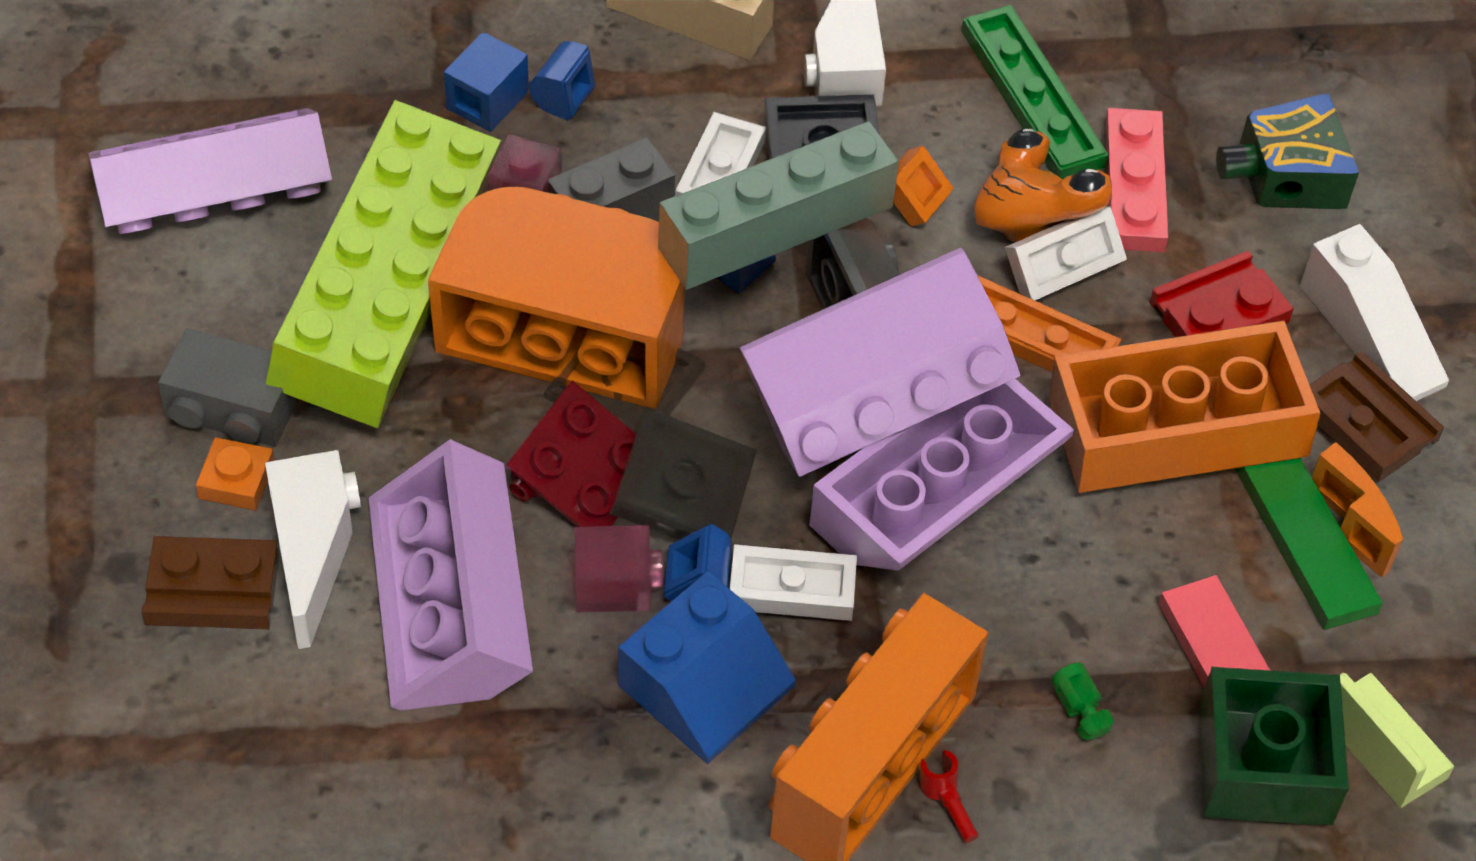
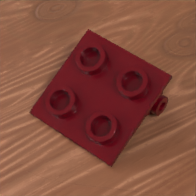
[505,380,663,544]

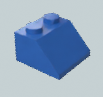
[618,571,796,764]

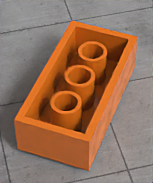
[1049,321,1320,493]
[768,593,989,861]

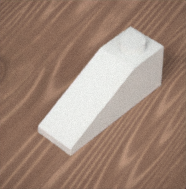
[803,0,886,106]
[1300,224,1449,401]
[265,450,361,649]

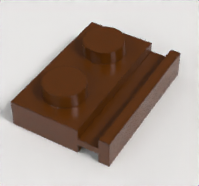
[1309,351,1444,482]
[142,536,280,630]

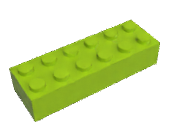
[265,100,501,428]

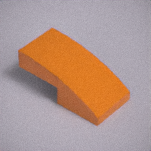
[1312,442,1403,578]

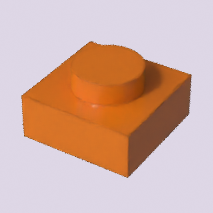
[893,145,954,227]
[196,437,275,511]

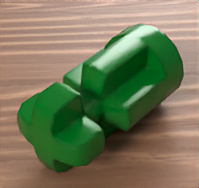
[1051,663,1114,741]

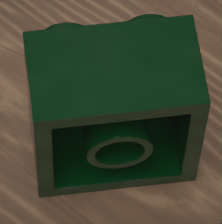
[1199,667,1349,826]

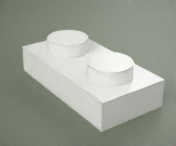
[675,112,766,196]
[1005,206,1127,300]
[730,544,857,621]

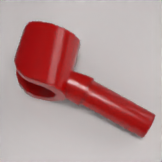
[919,750,979,843]

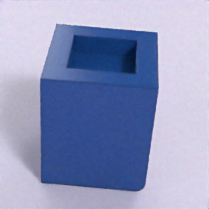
[444,33,529,132]

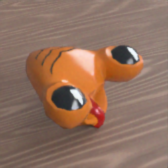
[974,129,1112,242]

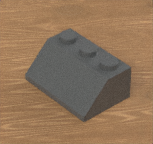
[806,218,899,310]

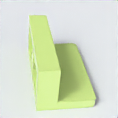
[1340,672,1454,809]

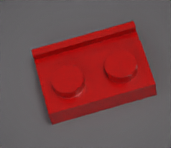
[1149,251,1294,337]

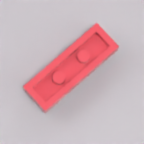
[1105,108,1168,252]

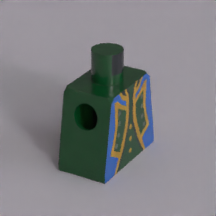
[1216,94,1359,209]

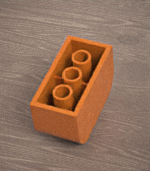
[428,187,685,410]

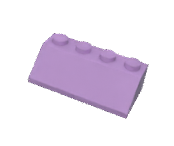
[88,108,332,234]
[740,247,1021,477]
[809,379,1074,571]
[368,439,533,711]

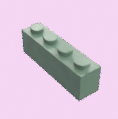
[658,121,899,290]

